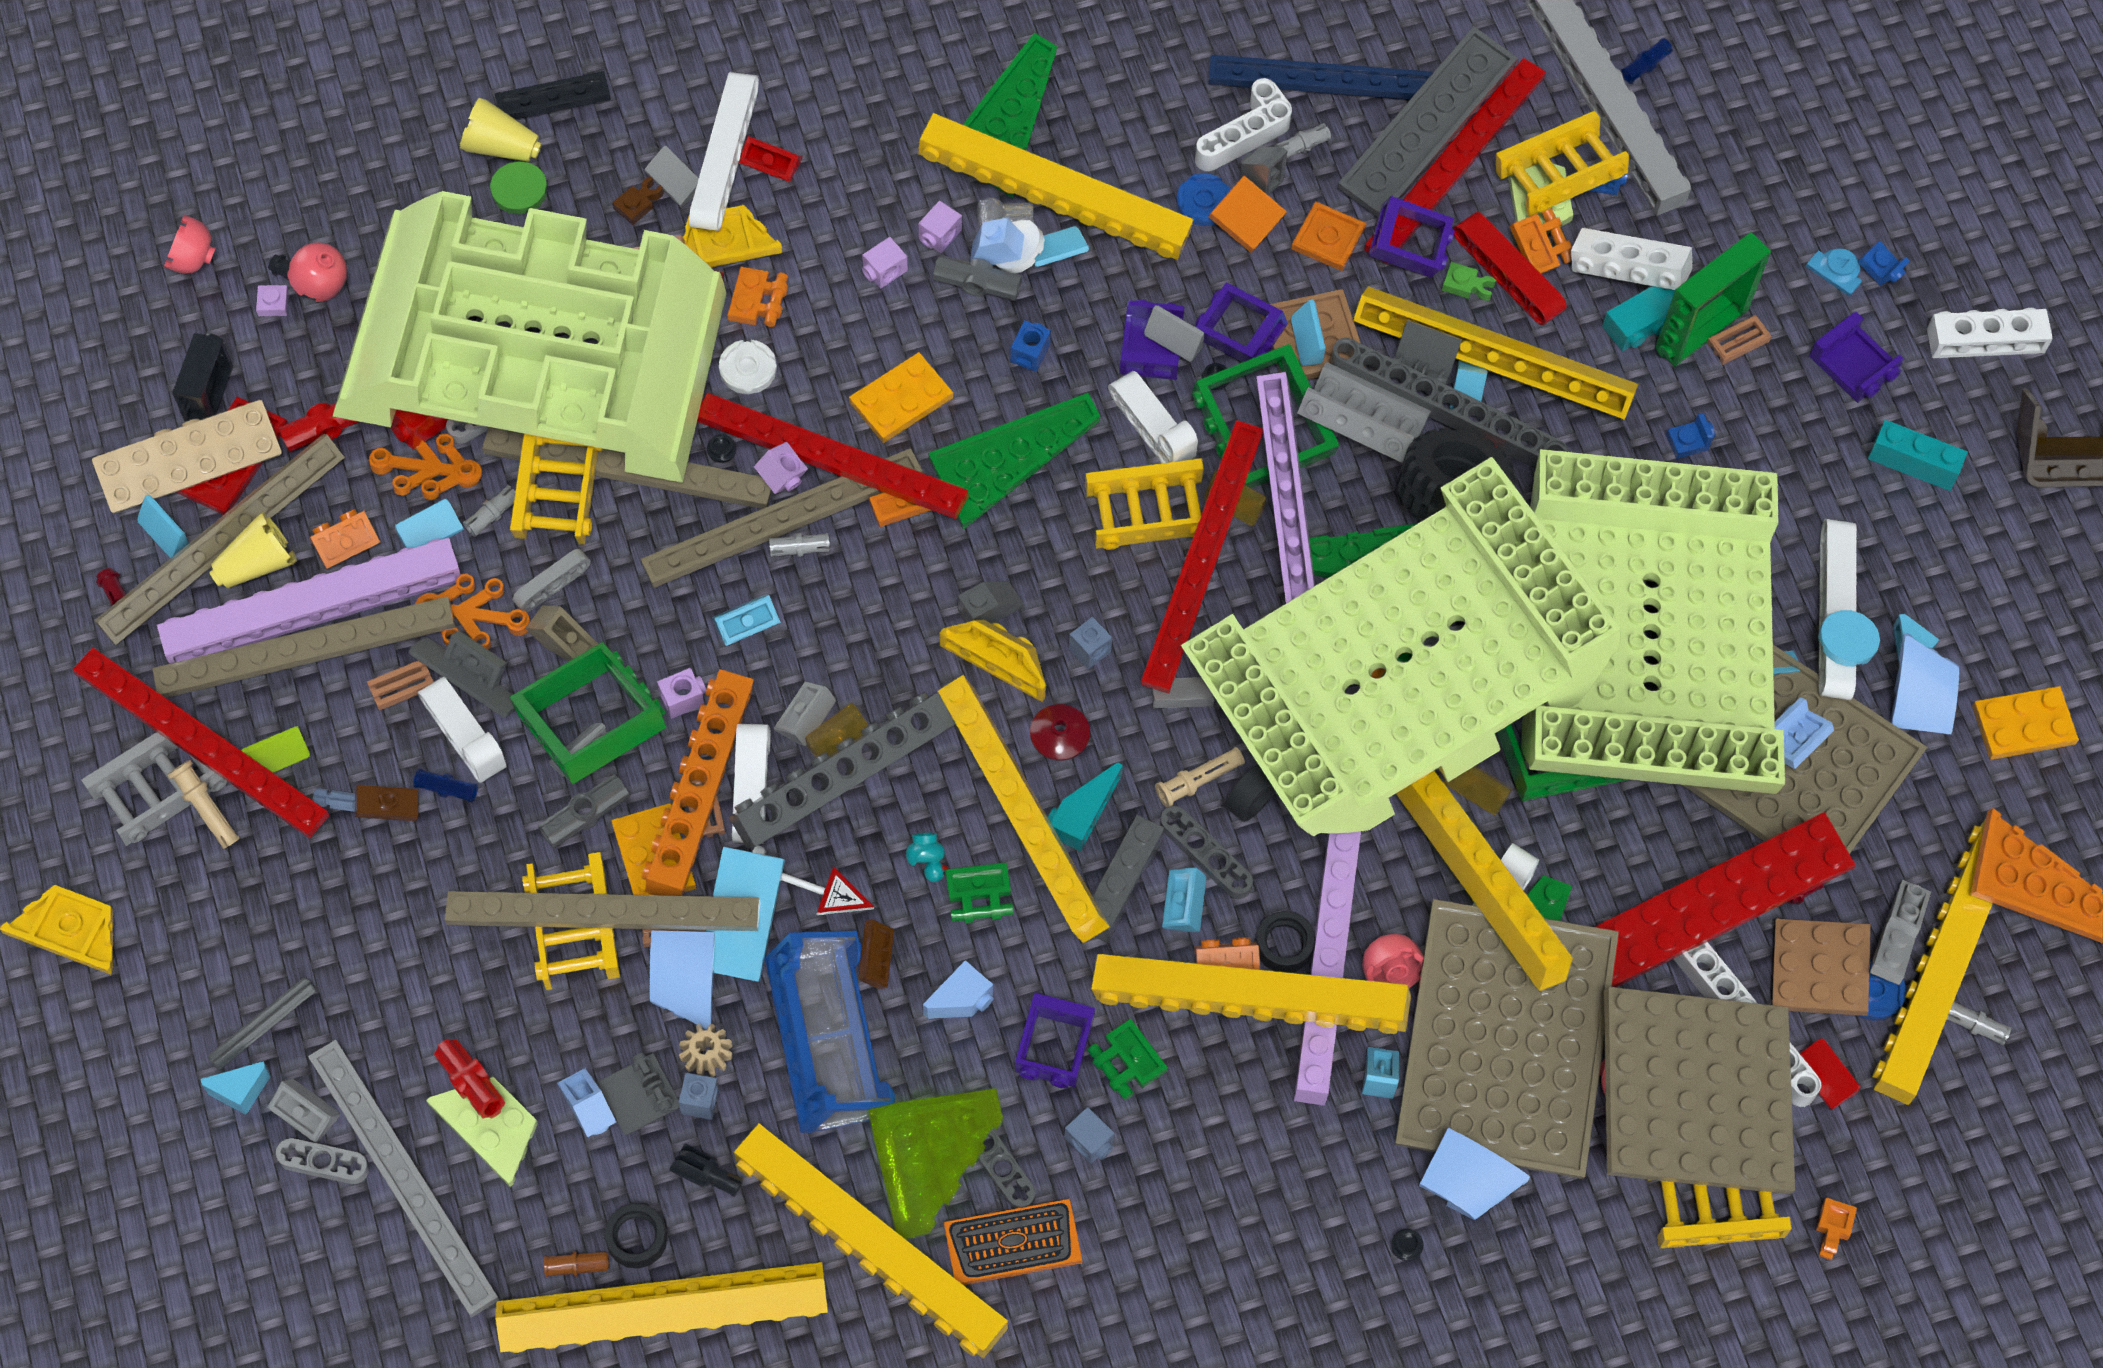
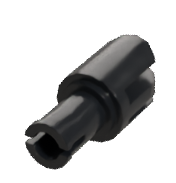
[669,1143,744,1197]

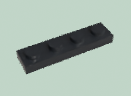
[495,71,611,120]

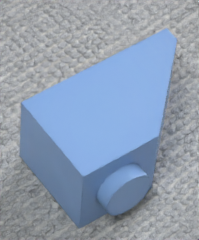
[970,217,1024,265]
[923,961,993,1019]
[557,1068,616,1137]

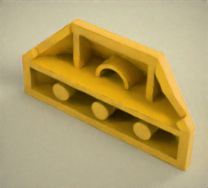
[939,619,1046,702]

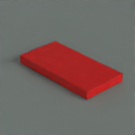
[176,396,288,515]

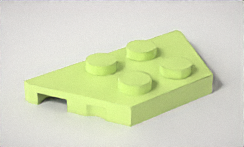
[1508,164,1573,234]
[426,1077,538,1187]

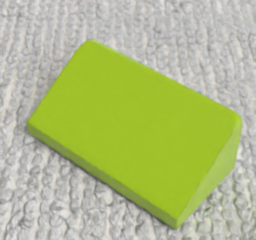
[241,726,310,773]

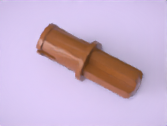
[544,1251,610,1277]

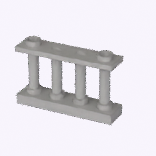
[1297,362,1431,463]
[81,732,228,846]

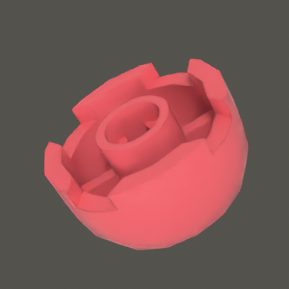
[164,215,215,274]
[287,242,347,302]
[1362,934,1424,988]

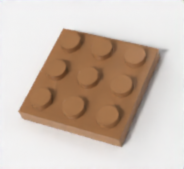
[1260,289,1366,379]
[1772,919,1871,1016]

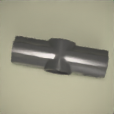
[933,255,1022,301]
[538,774,630,848]

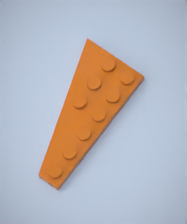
[1970,808,2103,943]

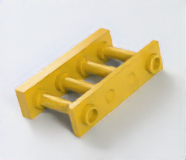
[1496,110,1629,216]
[510,434,603,545]
[1085,458,1204,550]
[522,852,620,990]
[1648,1179,1792,1249]

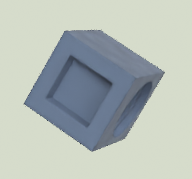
[1069,617,1112,670]
[679,1073,719,1120]
[1064,1107,1115,1164]

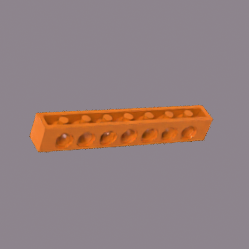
[642,669,754,896]

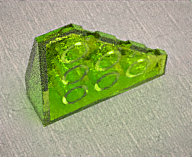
[868,1088,1004,1239]

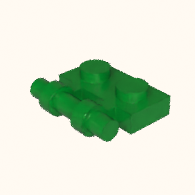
[946,863,1013,924]
[1087,1019,1168,1100]

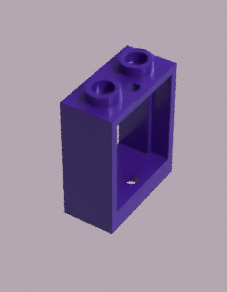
[1368,196,1455,278]
[1196,282,1288,362]
[1015,992,1095,1088]

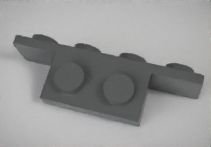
[409,630,515,717]

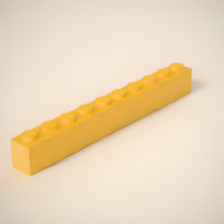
[918,113,1194,260]
[1353,286,1639,420]
[938,675,1110,943]
[1396,771,1573,991]
[1872,819,1993,1105]
[1092,954,1411,1034]
[734,1124,1008,1359]
[495,1262,828,1353]

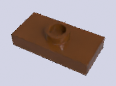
[355,785,418,821]
[858,919,894,989]

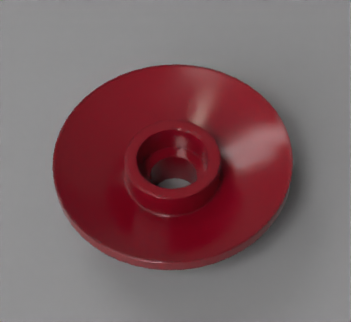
[1030,704,1090,761]

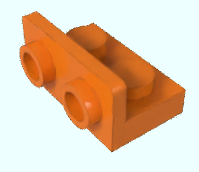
[309,509,380,569]
[1194,937,1260,970]

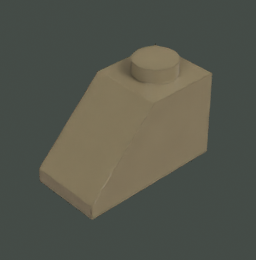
[525,605,598,661]

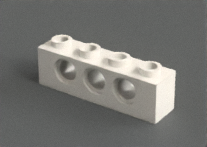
[1571,228,1692,290]
[1927,308,2053,358]

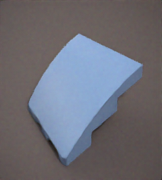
[1890,633,1959,734]
[650,930,715,1030]
[1419,1128,1530,1220]

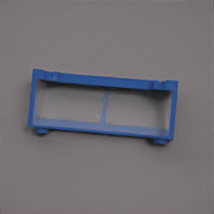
[765,931,895,1133]

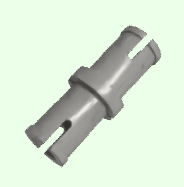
[1274,123,1331,158]
[463,485,516,537]
[769,533,830,557]
[1946,1001,2011,1045]

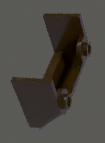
[2017,389,2103,487]

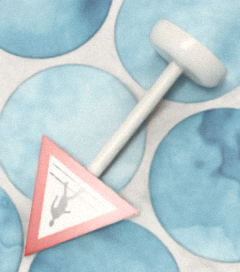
[753,845,874,915]

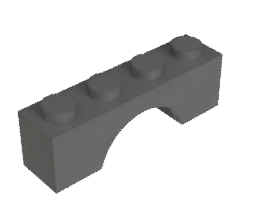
[1093,815,1164,943]

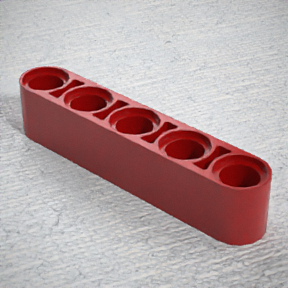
[1453,212,1567,325]

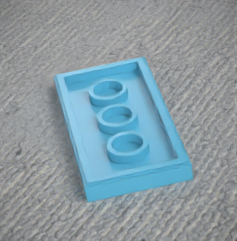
[706,847,785,982]

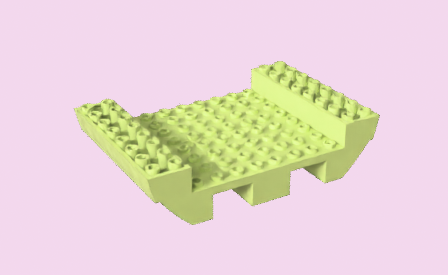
[333,191,727,483]
[1521,449,1785,794]
[1181,457,1621,836]

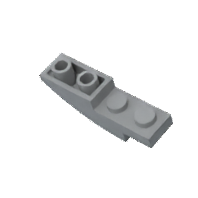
[1870,880,1931,985]

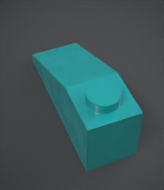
[1048,762,1123,852]

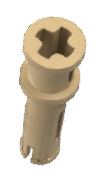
[1155,747,1245,808]
[167,760,239,849]

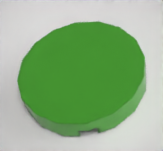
[490,161,548,215]

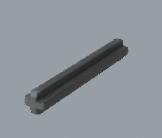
[208,978,315,1070]

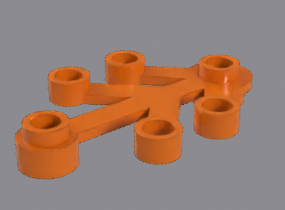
[369,434,482,500]
[415,574,530,650]

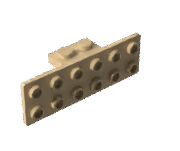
[92,400,282,513]

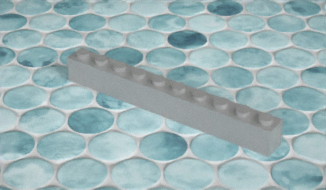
[1525,0,1691,216]

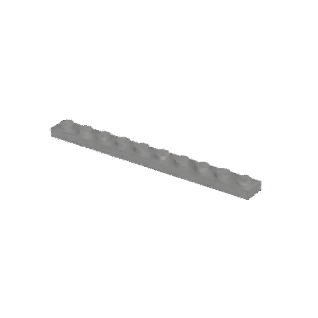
[308,1040,499,1318]

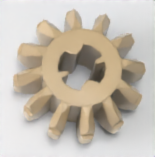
[679,1023,733,1077]

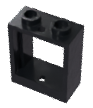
[172,333,233,422]

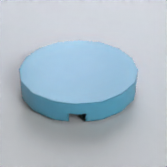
[1818,610,1880,667]

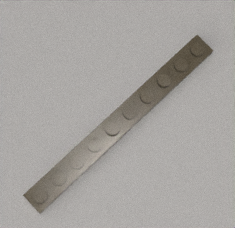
[482,427,772,509]
[94,434,345,645]
[641,448,923,588]
[153,596,456,698]
[445,891,760,931]

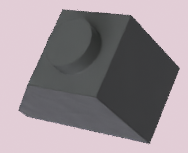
[1240,147,1288,195]
[958,581,1024,624]

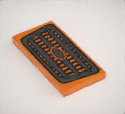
[944,1199,1082,1285]

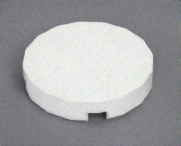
[995,220,1045,274]
[719,340,777,394]

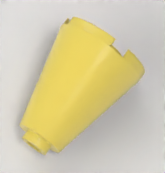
[460,98,542,162]
[209,512,297,588]

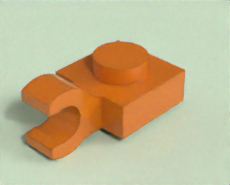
[1816,1198,1857,1260]

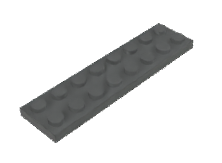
[1337,26,1518,218]

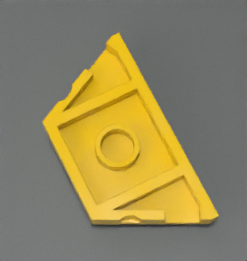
[682,205,782,267]
[0,885,113,975]

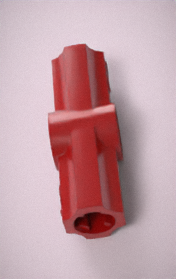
[278,403,359,452]
[433,1039,505,1119]

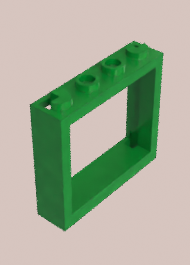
[1655,232,1771,367]
[1191,344,1340,492]
[509,642,667,785]
[1497,724,1630,802]

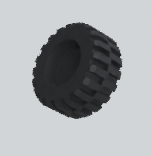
[1397,428,1516,520]

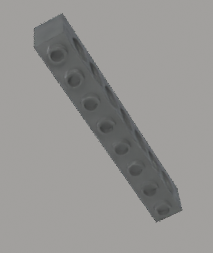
[729,692,956,849]

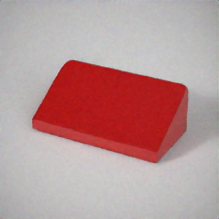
[739,136,803,182]
[1800,1038,1860,1110]

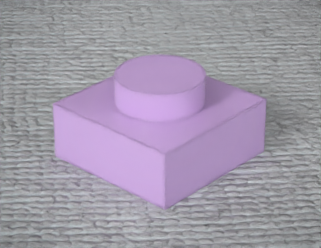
[256,285,289,316]

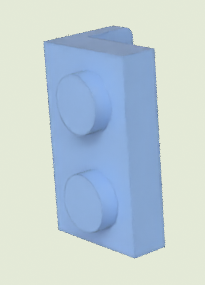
[1774,697,1834,769]

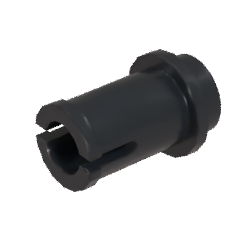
[268,254,290,280]

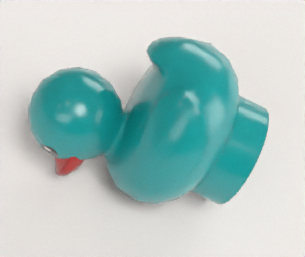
[906,833,949,882]

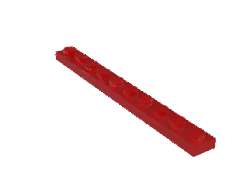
[1364,58,1546,265]
[697,392,969,519]
[1141,420,1264,694]
[72,647,329,839]

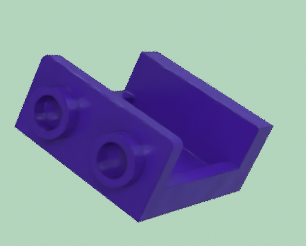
[1119,300,1185,380]
[1809,311,1904,403]

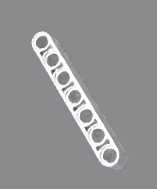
[689,72,759,231]
[1819,519,1857,700]
[1674,942,1821,1107]

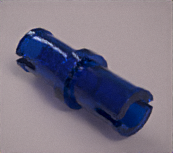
[1621,38,1673,84]
[413,769,478,802]

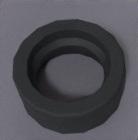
[1225,764,1276,822]
[1256,911,1316,973]
[604,1203,668,1269]

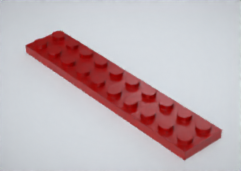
[1595,812,1856,988]

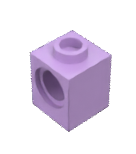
[918,200,962,253]
[862,237,908,289]
[754,442,808,494]
[657,668,706,719]

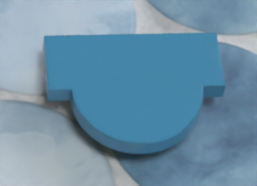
[1806,248,1862,297]

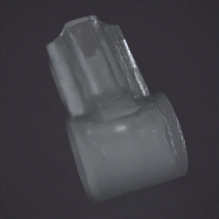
[977,198,1034,230]

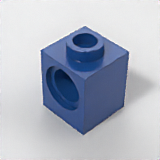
[1010,320,1051,372]

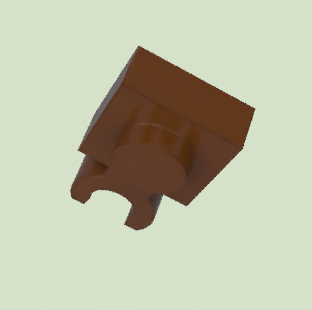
[612,176,664,225]

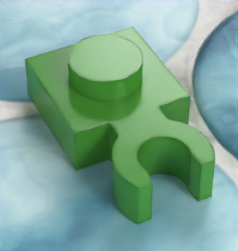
[1442,262,1496,301]

